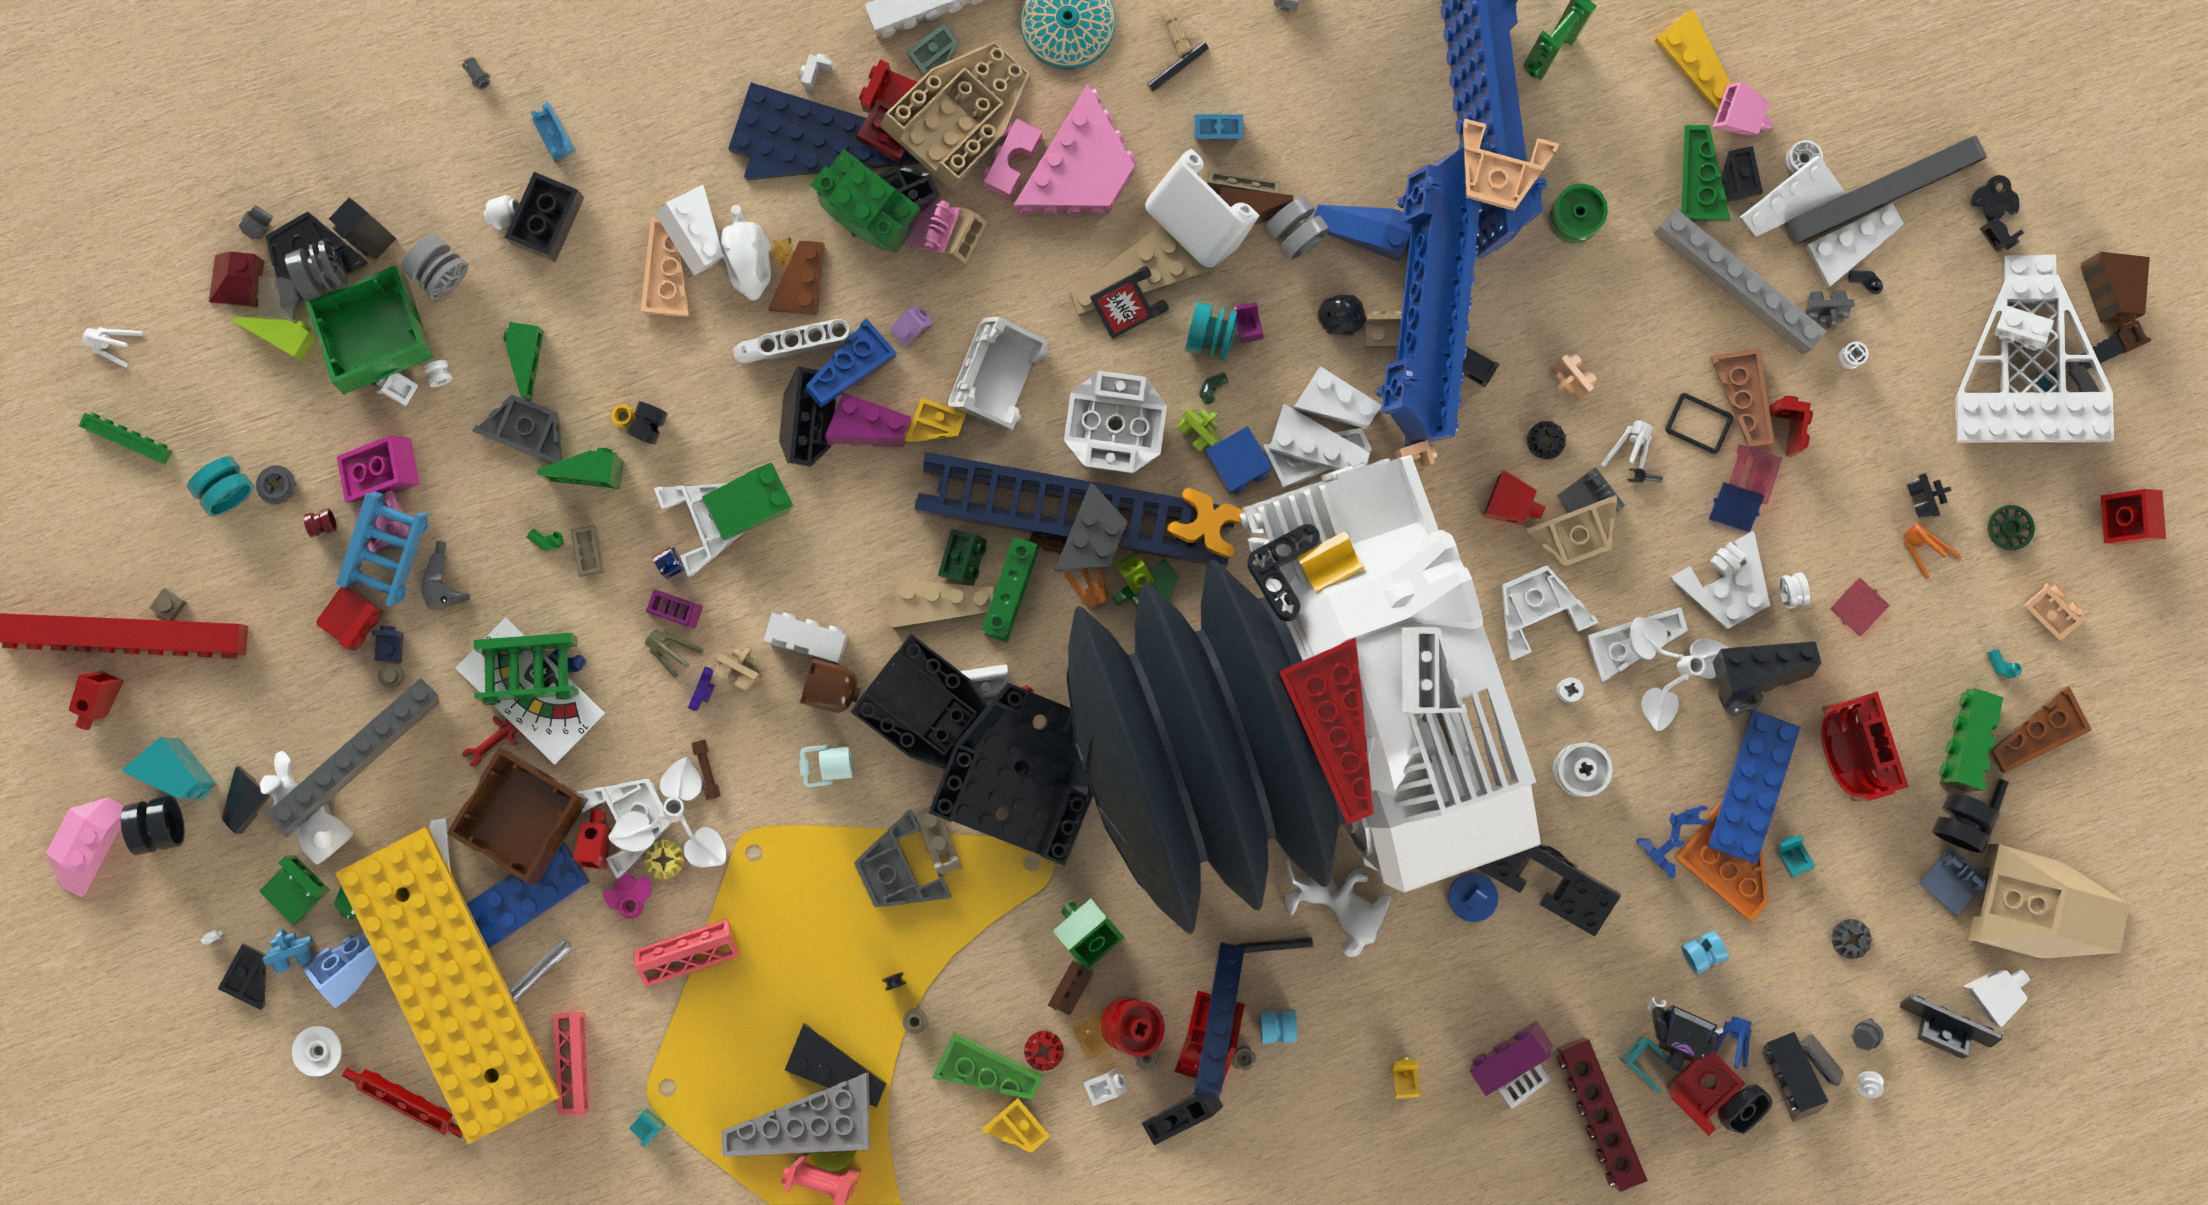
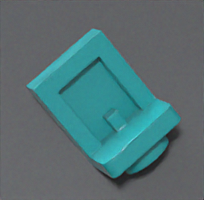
[1777,835,1815,878]

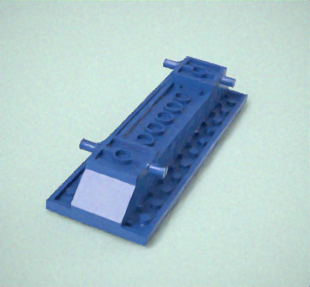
[1441,0,1547,258]
[1376,143,1487,446]

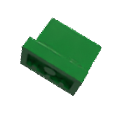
[260,855,330,925]

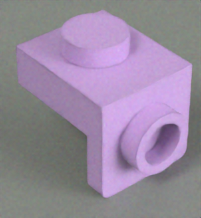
[890,306,933,347]

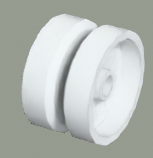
[1552,742,1613,797]

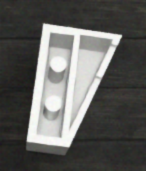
[1293,366,1382,430]
[763,612,849,664]

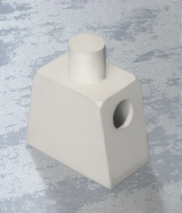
[1963,969,2030,1027]

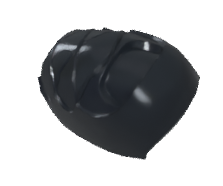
[1717,1084,1773,1134]

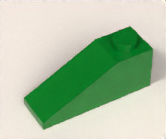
[503,322,544,401]

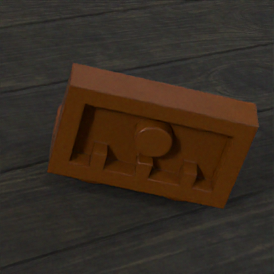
[1048,960,1093,1015]

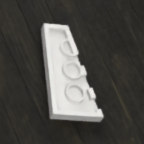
[1739,156,1846,237]
[1269,404,1370,470]
[1586,607,1688,682]

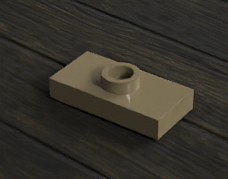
[571,525,604,578]

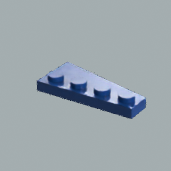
[805,318,897,407]

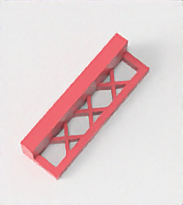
[634,919,739,987]
[553,1012,589,1115]

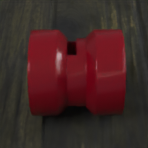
[303,508,337,538]

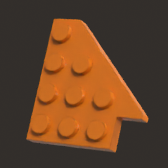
[1673,801,1768,922]

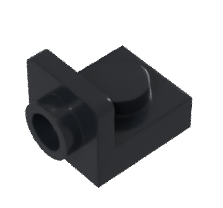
[1980,217,2024,252]

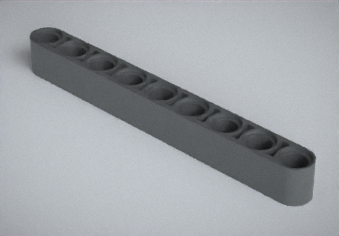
[1785,135,1987,245]

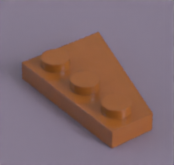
[768,240,824,315]

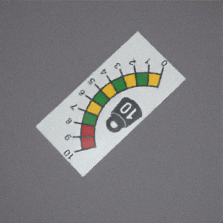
[456,617,605,765]

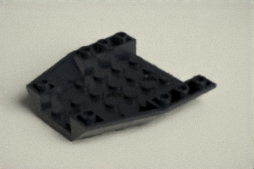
[928,682,1093,866]

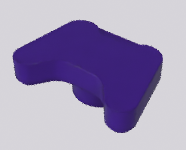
[688,666,715,711]

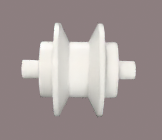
[1858,1071,1884,1098]

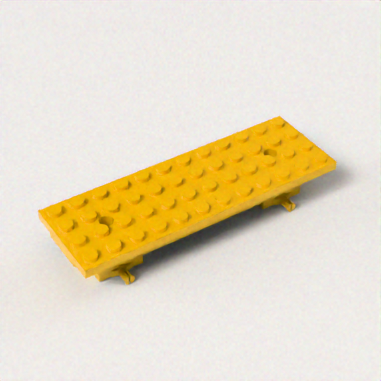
[335,827,561,1145]

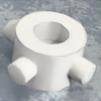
[201,929,223,946]

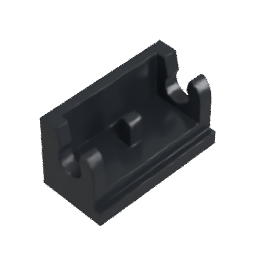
[1462,345,1499,388]

